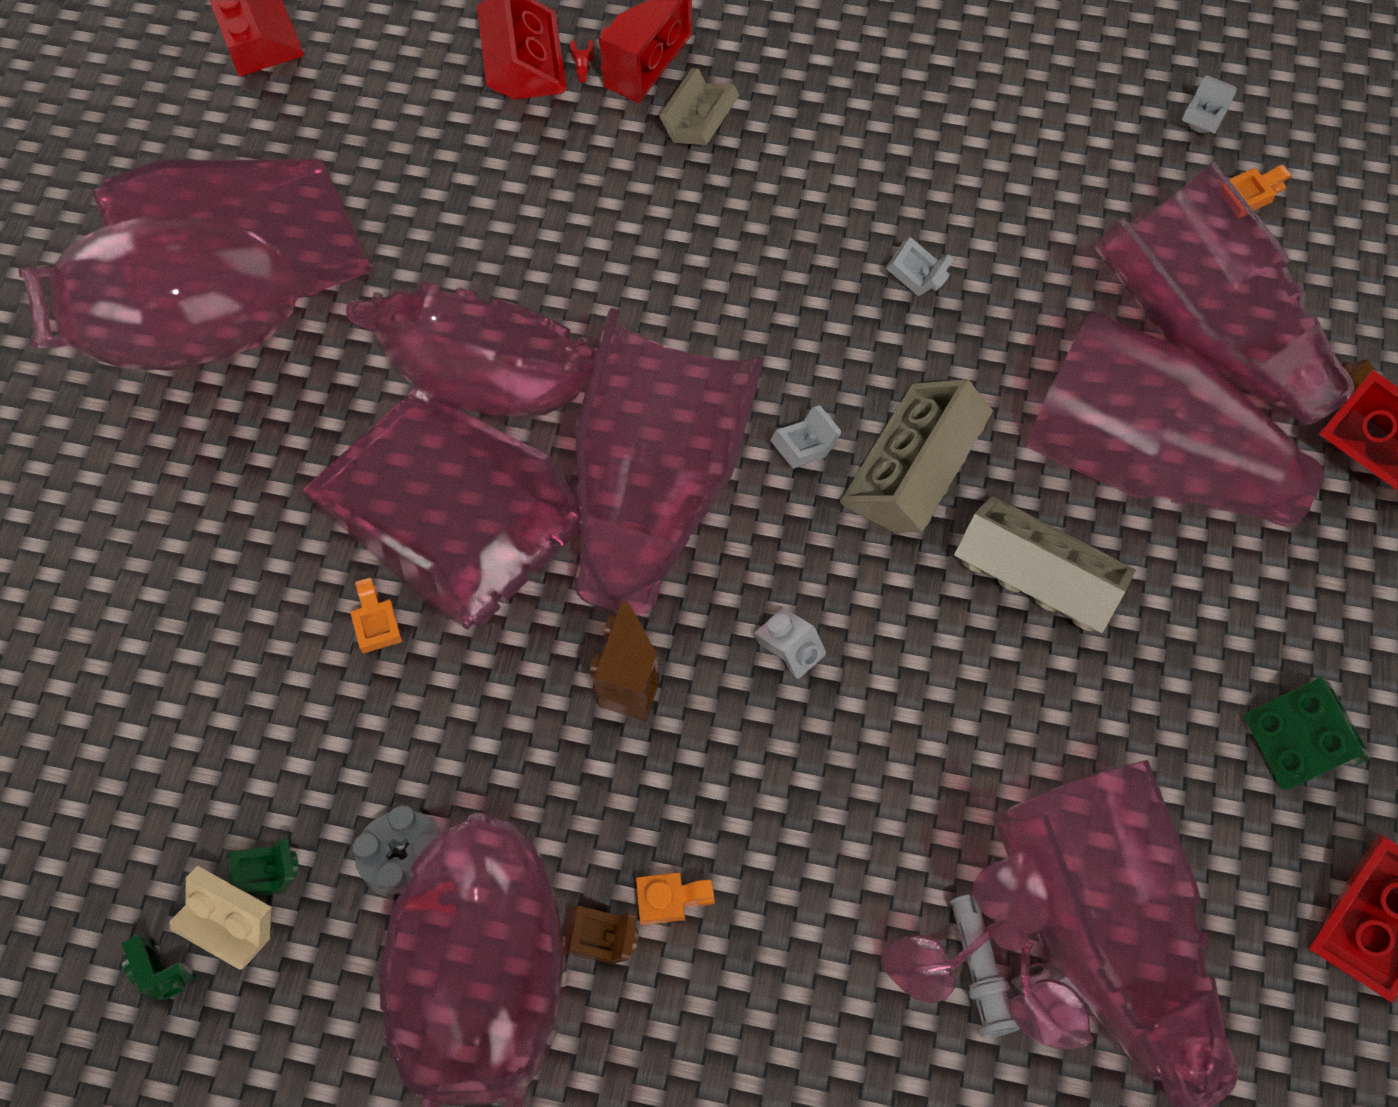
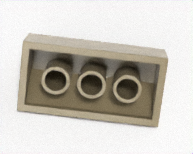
[840,379,993,533]
[954,496,1136,633]

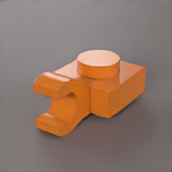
[1221,165,1292,217]
[350,577,403,654]
[636,873,715,925]

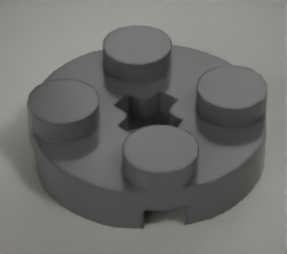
[353,806,444,897]

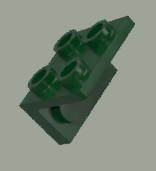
[1244,677,1372,791]

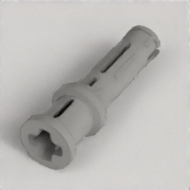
[950,894,1021,1038]

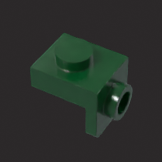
[225,838,298,897]
[121,934,196,1000]

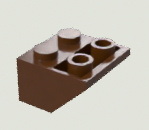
[590,602,660,721]

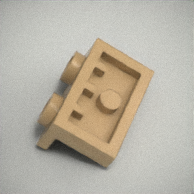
[170,866,272,969]

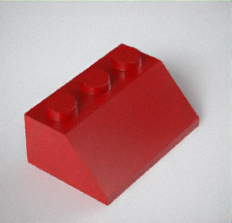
[209,0,305,77]
[477,0,567,99]
[1319,370,1398,491]

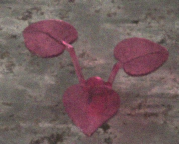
[881,849,1093,1049]

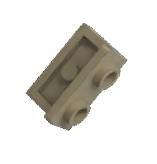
[660,68,739,145]

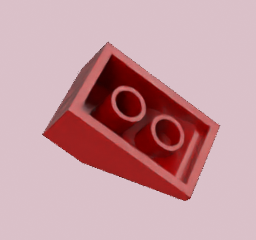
[598,0,692,103]
[1309,832,1398,1003]

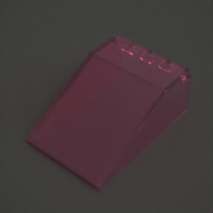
[92,159,372,350]
[302,389,585,630]

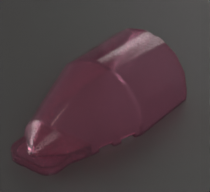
[1095,162,1354,424]
[575,308,764,616]
[1025,310,1324,527]
[995,760,1237,1107]

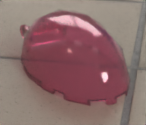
[18,216,300,371]
[346,281,599,417]
[379,812,567,1107]

